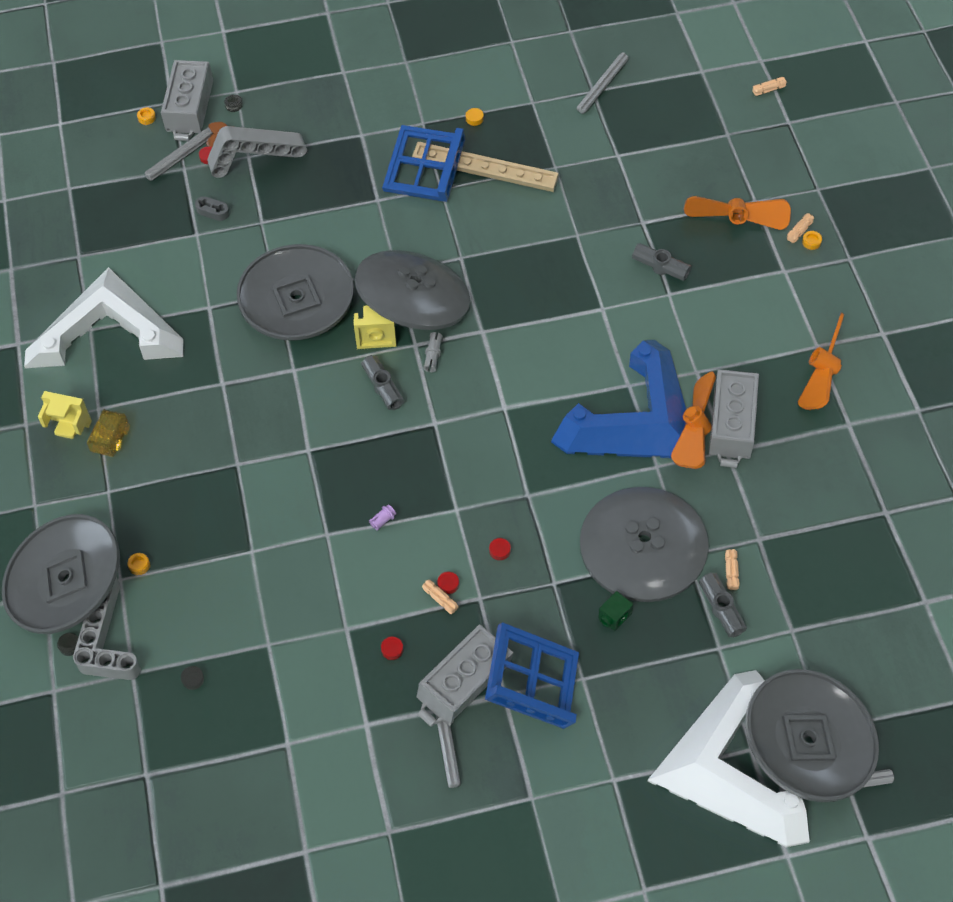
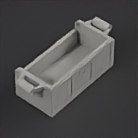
[161,60,213,141]
[709,369,759,468]
[417,624,514,727]

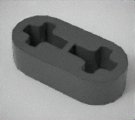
[195,197,229,221]

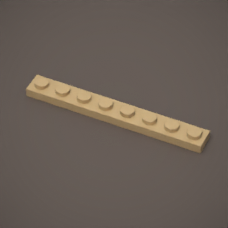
[412,142,559,192]

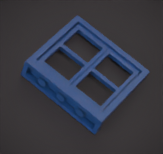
[382,125,465,202]
[485,622,579,729]

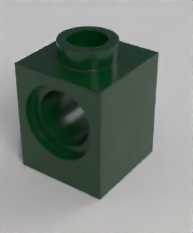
[598,591,633,631]

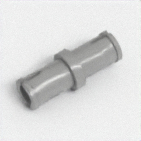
[423,332,443,373]

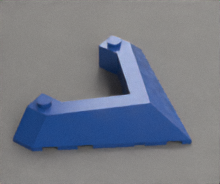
[551,340,686,458]

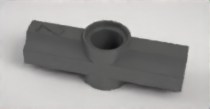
[632,243,691,281]
[361,355,404,411]
[699,573,747,638]

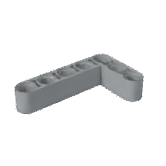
[207,126,307,178]
[73,577,141,680]

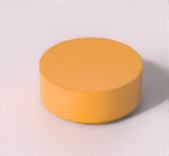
[137,107,156,125]
[466,108,484,126]
[802,231,822,250]
[127,553,150,575]

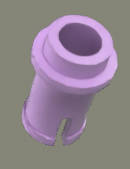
[369,505,396,531]

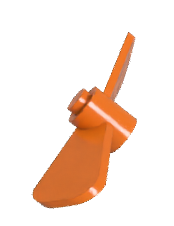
[684,196,791,230]
[798,312,845,410]
[671,371,716,469]

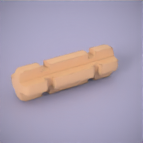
[752,77,787,96]
[787,213,814,243]
[725,549,739,590]
[422,580,458,614]

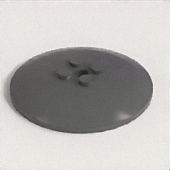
[237,244,354,340]
[355,250,470,330]
[580,487,708,602]
[2,514,120,634]
[745,669,879,802]

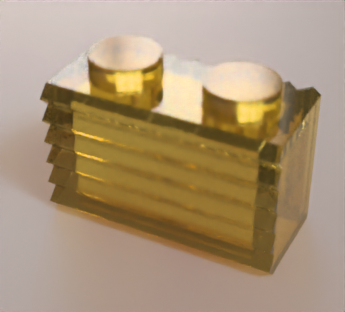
[87,409,130,457]

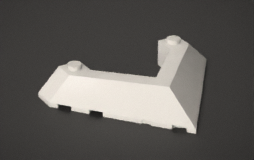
[24,267,184,368]
[648,670,810,847]

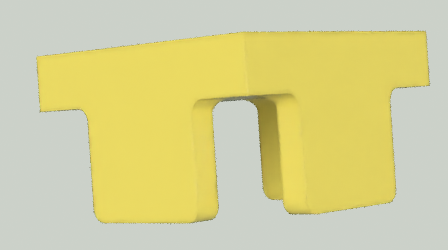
[354,306,396,349]
[38,391,92,439]

